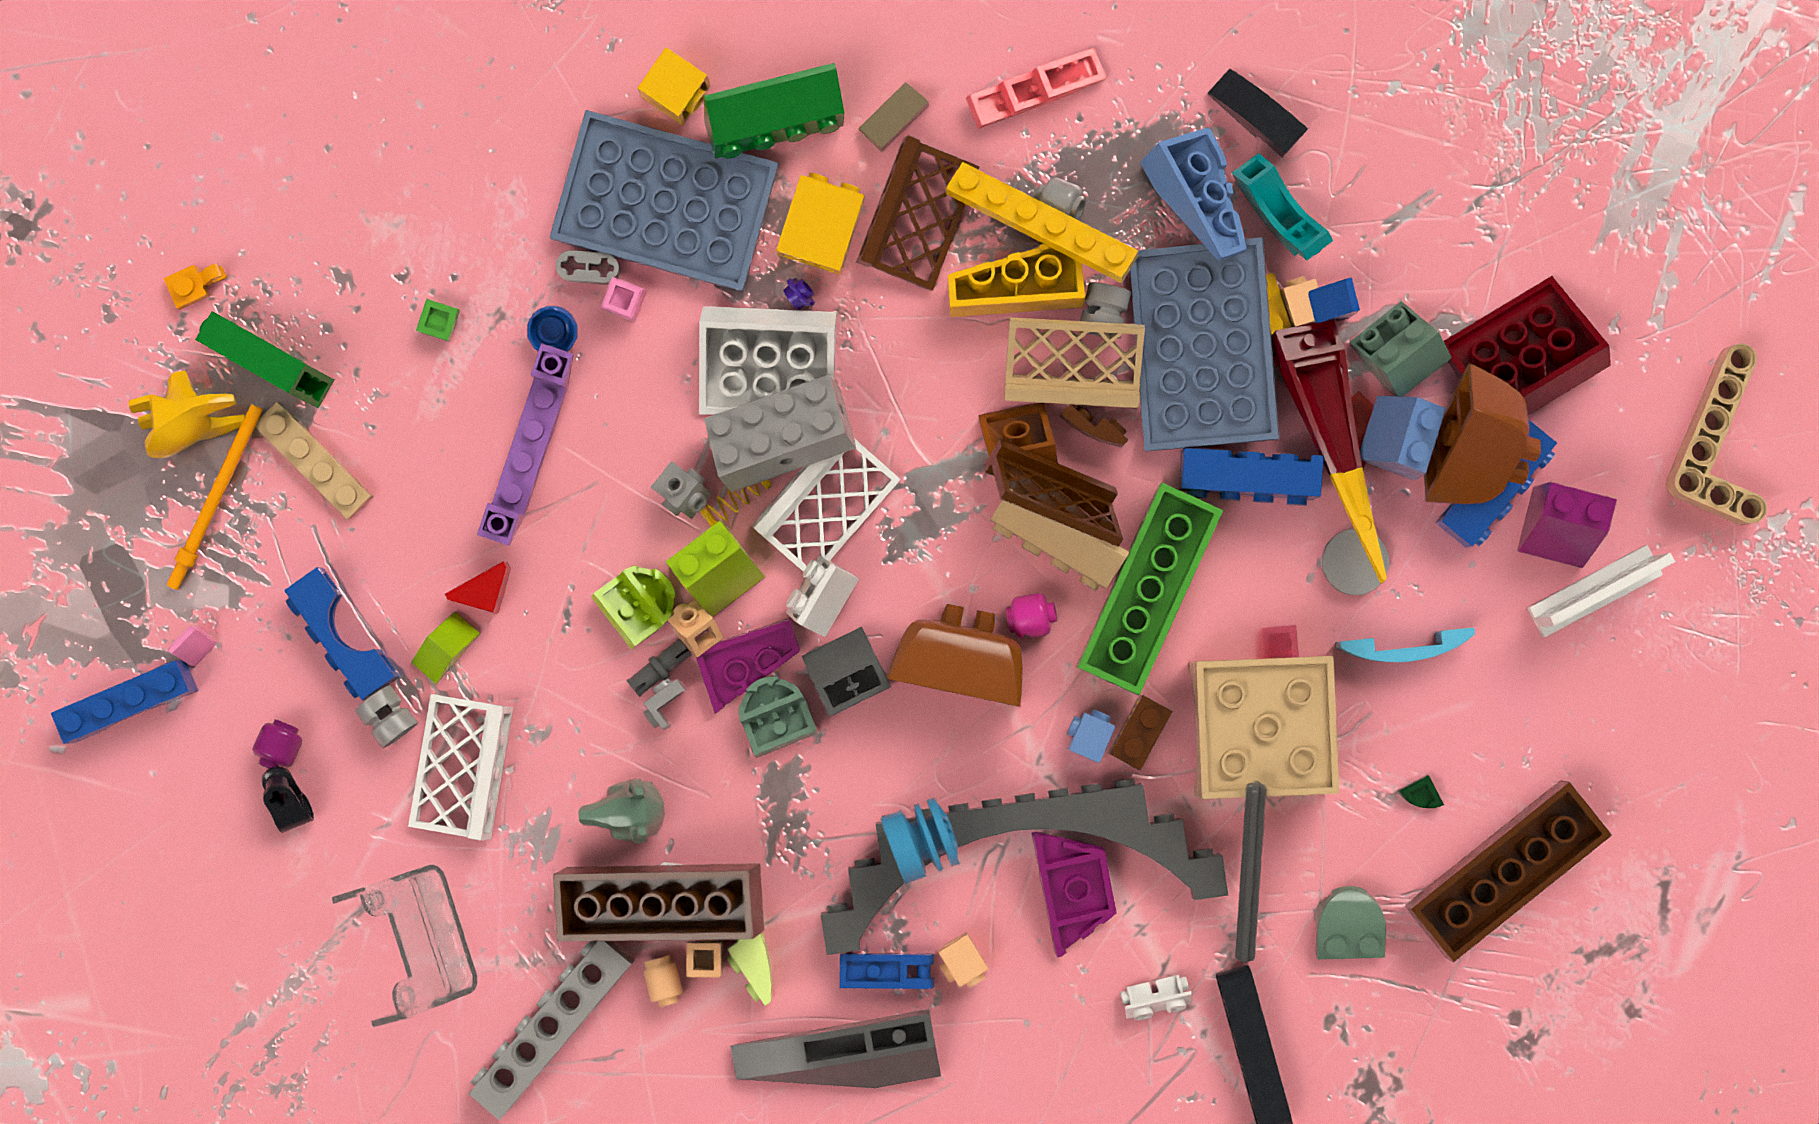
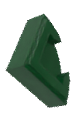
[1397,775,1444,808]

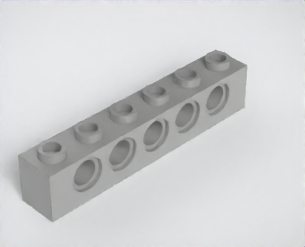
[469,941,634,1120]

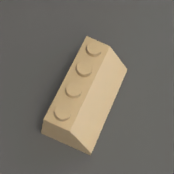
[990,488,1130,591]

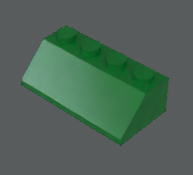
[704,63,845,159]

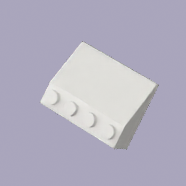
[699,306,837,415]

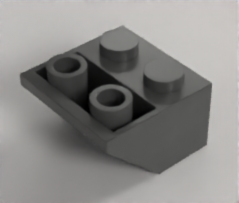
[802,627,891,717]

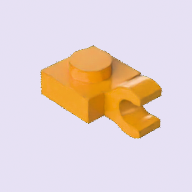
[163,263,228,310]

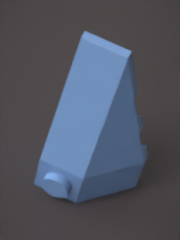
[1140,127,1247,261]

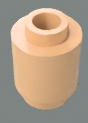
[643,955,684,1007]

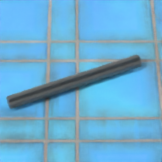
[1235,781,1267,963]

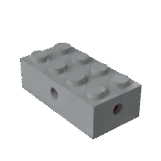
[704,374,856,492]

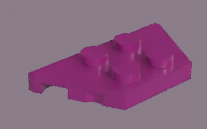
[1031,832,1117,958]

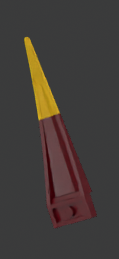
[1271,319,1387,584]

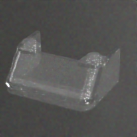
[331,865,478,1027]

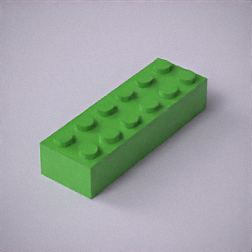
[1076,482,1223,695]

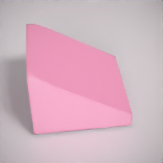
[601,277,646,322]
[168,626,216,666]

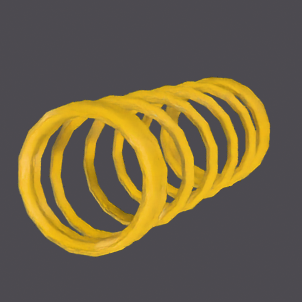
[700,480,772,527]

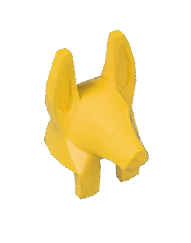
[128,370,245,459]

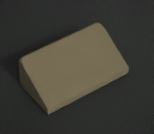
[858,82,929,152]

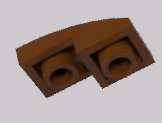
[1059,404,1128,447]

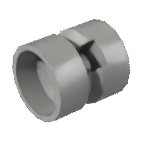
[1080,282,1131,339]
[355,685,418,749]

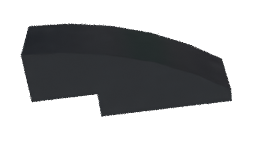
[1207,69,1308,158]

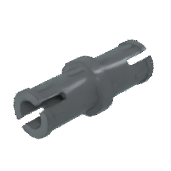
[626,638,692,697]

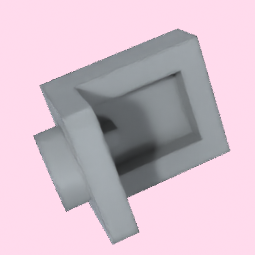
[644,677,687,730]

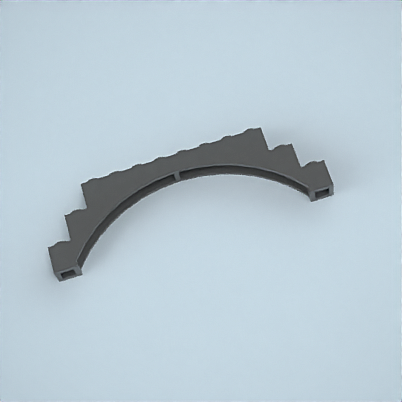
[821,778,1228,955]

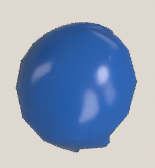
[527,306,578,352]

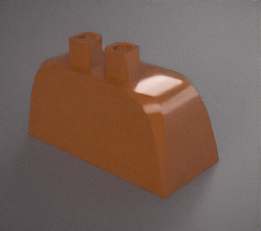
[1424,364,1541,504]
[887,604,1023,707]

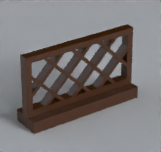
[856,135,980,291]
[984,439,1123,547]

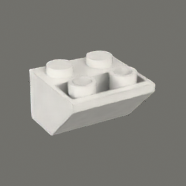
[786,555,859,637]

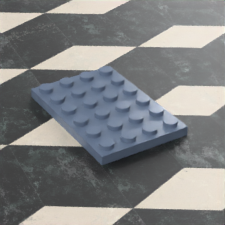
[549,110,779,292]
[1130,237,1280,452]

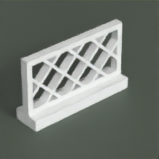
[751,438,901,572]
[1527,545,1675,637]
[408,694,513,841]

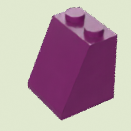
[1517,482,1617,568]

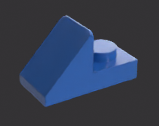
[1308,277,1360,323]

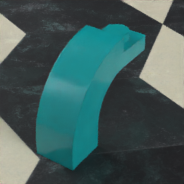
[1232,153,1334,261]

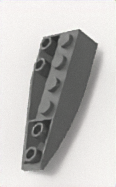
[730,1009,941,1088]

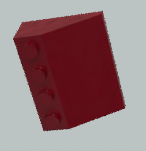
[1444,276,1611,415]

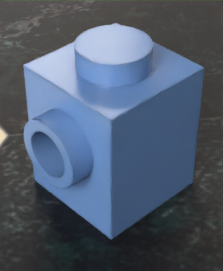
[1067,709,1116,763]

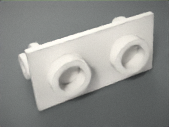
[1120,975,1192,1021]

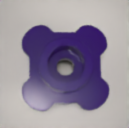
[783,278,815,310]

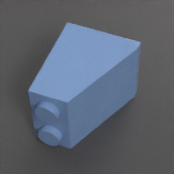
[1360,396,1446,480]

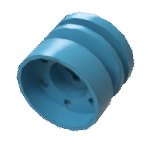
[880,797,960,884]

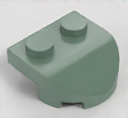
[739,677,818,758]
[1315,886,1386,960]

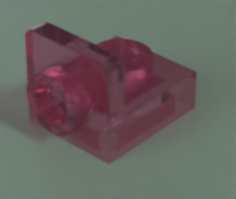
[1261,625,1299,659]

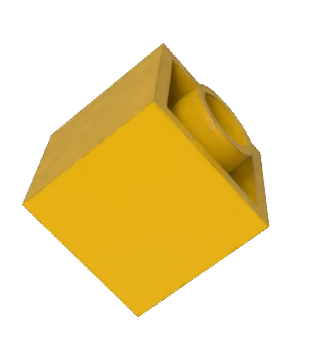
[637,47,711,126]

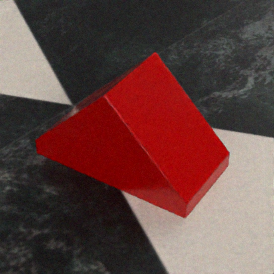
[445,561,511,613]

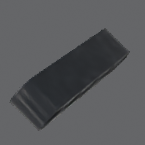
[1216,965,1293,1124]

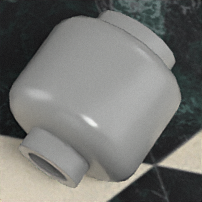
[1034,177,1086,220]

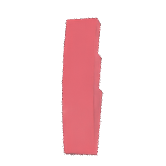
[966,48,1106,129]

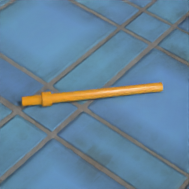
[166,403,263,590]

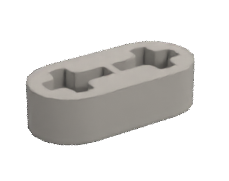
[556,250,620,285]

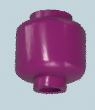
[252,719,302,769]

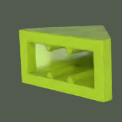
[411,612,481,684]

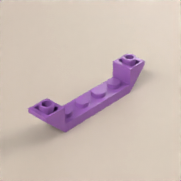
[477,343,574,546]

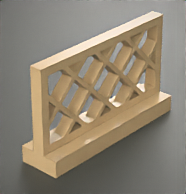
[1004,317,1145,408]

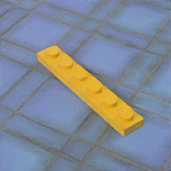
[946,162,1138,283]

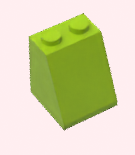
[666,521,765,617]

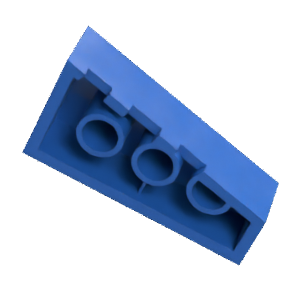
[1179,448,1324,506]

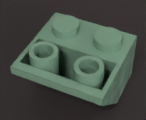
[1349,301,1452,397]

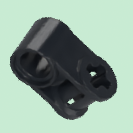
[262,766,314,833]

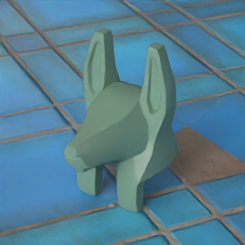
[578,778,665,844]

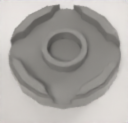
[1322,529,1389,595]

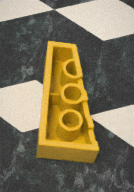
[947,244,1085,317]

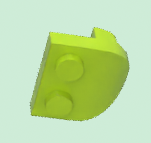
[591,566,675,650]

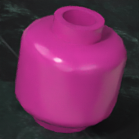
[1006,593,1057,639]

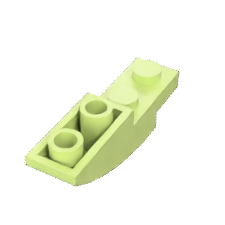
[726,932,773,1005]

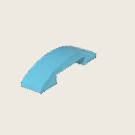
[1335,628,1475,662]

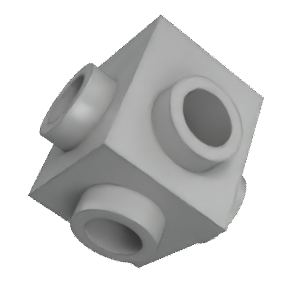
[651,461,712,519]

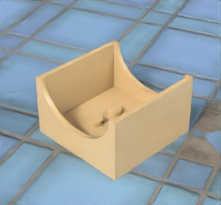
[1188,656,1340,799]

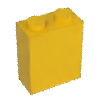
[776,172,865,276]

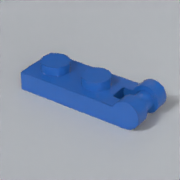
[840,953,934,989]

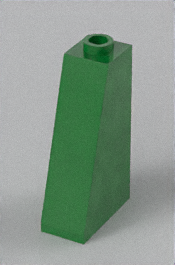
[195,311,335,408]

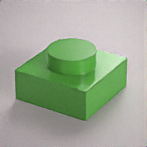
[416,299,460,342]

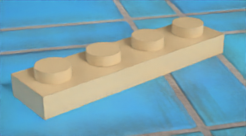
[255,402,373,520]

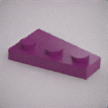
[696,618,800,714]

